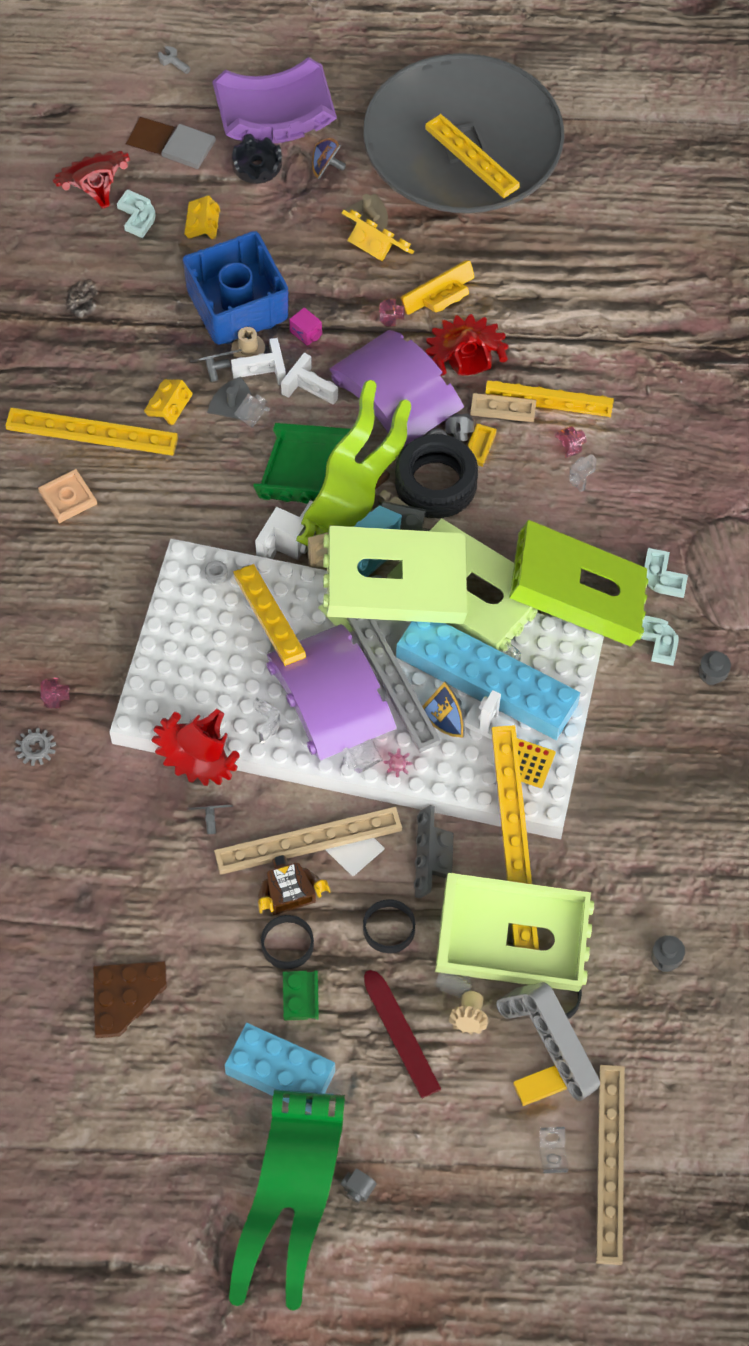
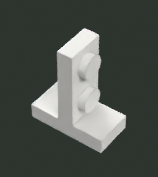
[231,338,286,385]
[281,353,338,405]
[464,690,515,739]

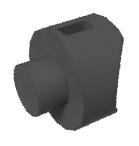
[445,414,474,441]
[699,651,731,685]
[652,936,685,972]

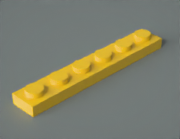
[425,114,519,198]
[485,380,614,417]
[233,564,306,666]

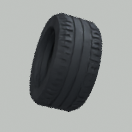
[395,434,478,519]

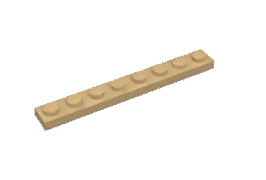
[214,807,402,875]
[596,1065,625,1265]

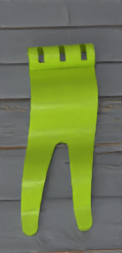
[296,380,411,547]

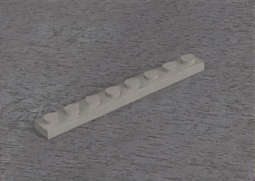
[347,618,441,753]

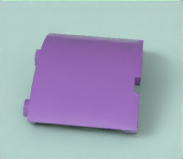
[212,57,337,143]
[330,330,464,447]
[266,624,397,760]

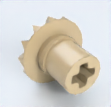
[231,327,265,358]
[449,991,488,1035]

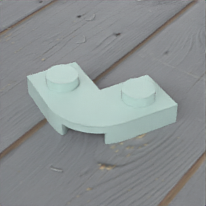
[117,190,155,238]
[644,548,688,598]
[641,616,679,666]

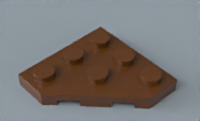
[93,961,167,1038]

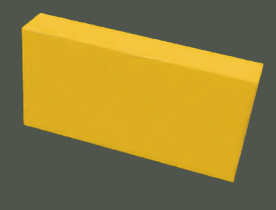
[468,423,497,467]
[513,1066,567,1106]

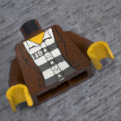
[258,855,331,915]

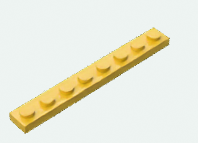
[5,408,178,456]

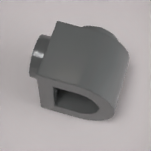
[341,1168,377,1203]

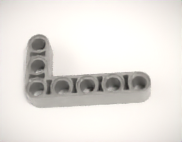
[496,982,600,1101]

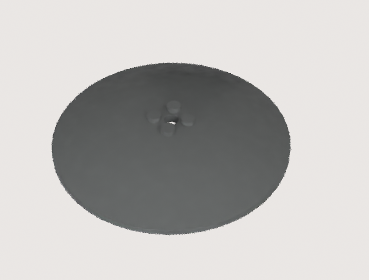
[363,53,564,213]

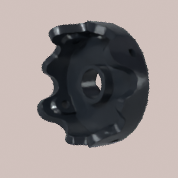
[232,134,282,184]

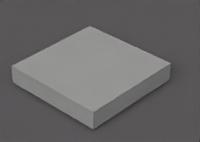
[162,124,216,169]

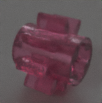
[383,748,413,778]

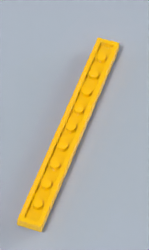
[491,725,539,950]

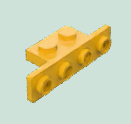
[342,209,414,261]
[401,260,474,315]

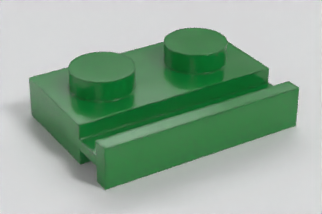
[283,970,319,1021]

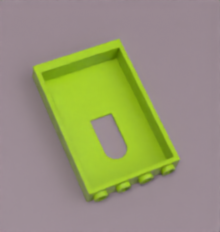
[510,520,649,647]

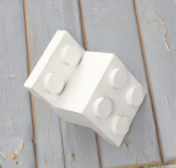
[255,500,316,560]

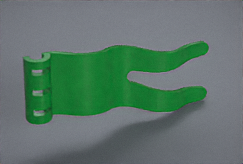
[229,1089,345,1311]

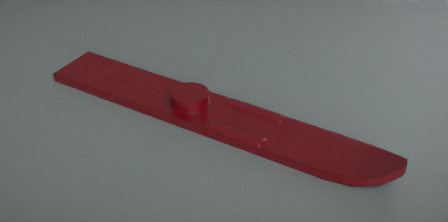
[364,970,441,1099]

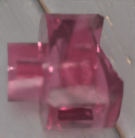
[379,298,404,327]
[555,426,587,459]
[41,678,70,709]

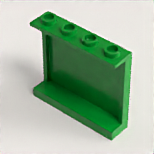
[253,423,356,504]

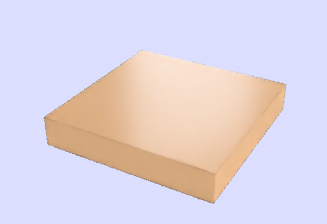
[38,469,97,523]

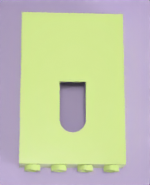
[387,518,538,652]
[323,526,467,624]
[435,873,594,992]

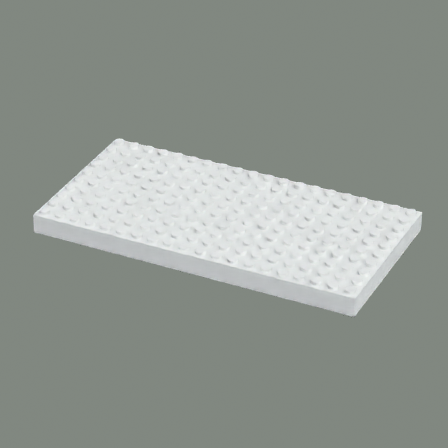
[110,539,604,839]

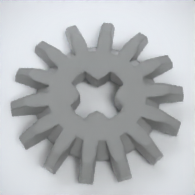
[15,728,56,766]

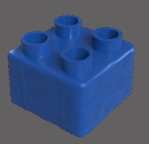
[183,231,289,345]

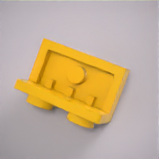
[184,195,220,239]
[144,379,192,425]

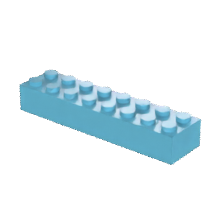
[396,621,581,740]

